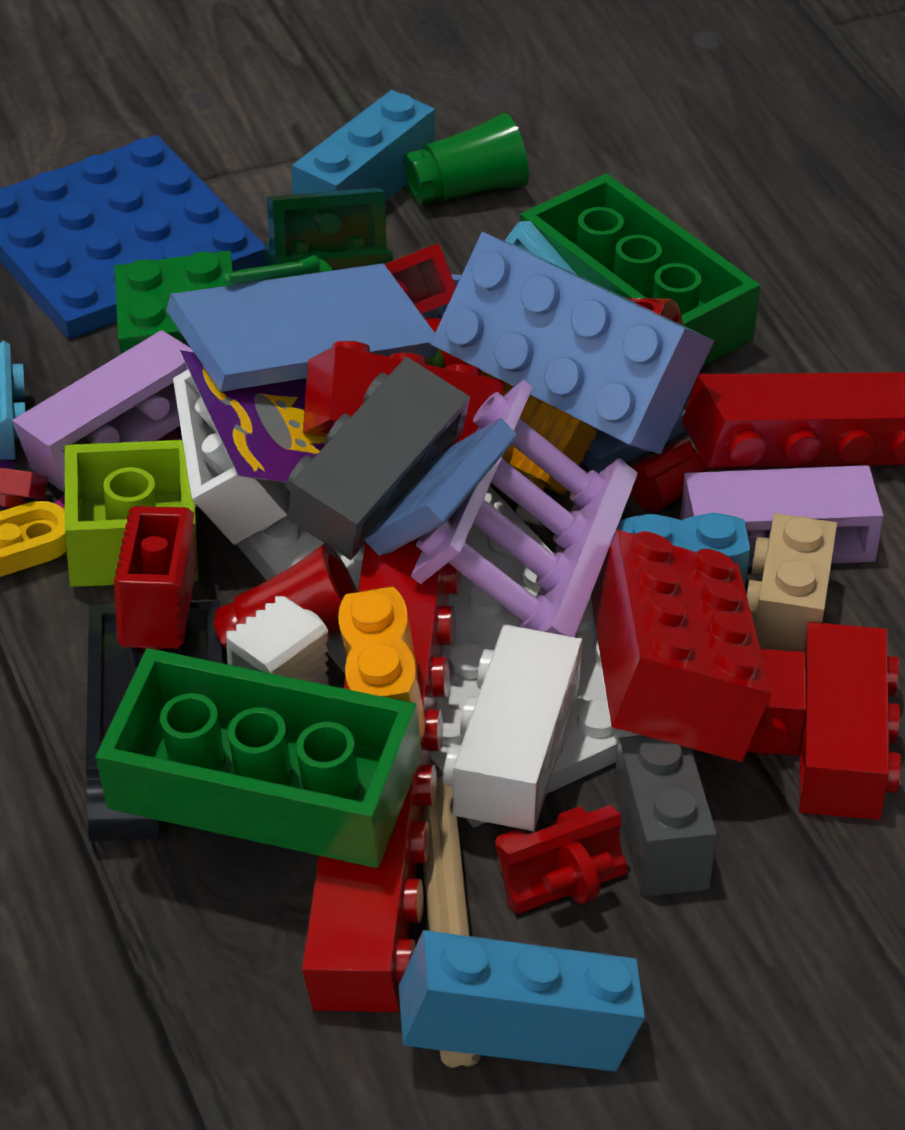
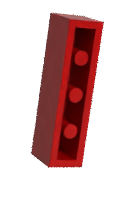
[682,372,905,469]

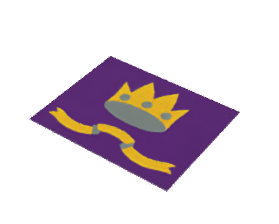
[179,350,327,483]

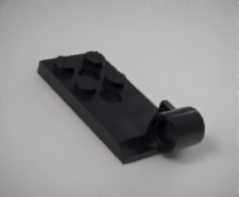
[86,601,222,842]

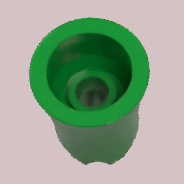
[403,112,529,206]

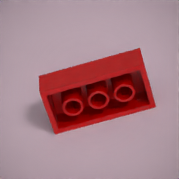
[591,529,772,762]

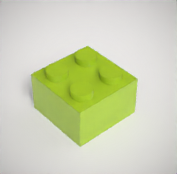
[65,440,198,587]

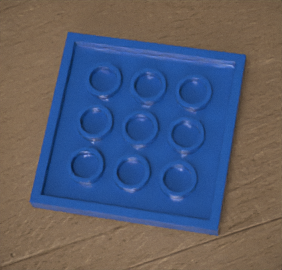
[0,135,267,340]

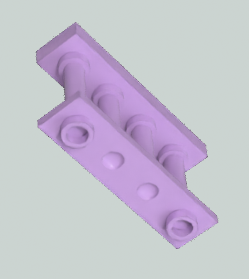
[411,380,638,637]

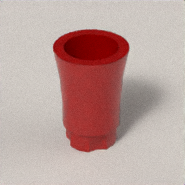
[213,543,358,651]

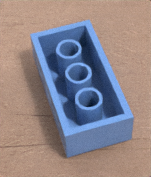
[430,232,714,454]

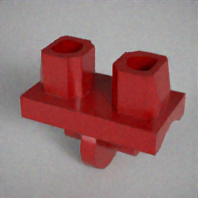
[495,805,628,915]

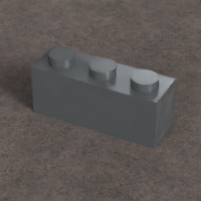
[286,356,470,560]

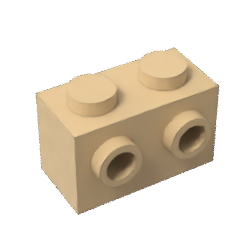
[747,513,837,652]

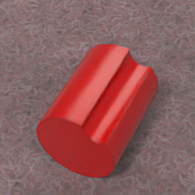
[631,439,710,513]

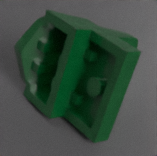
[264,188,393,279]

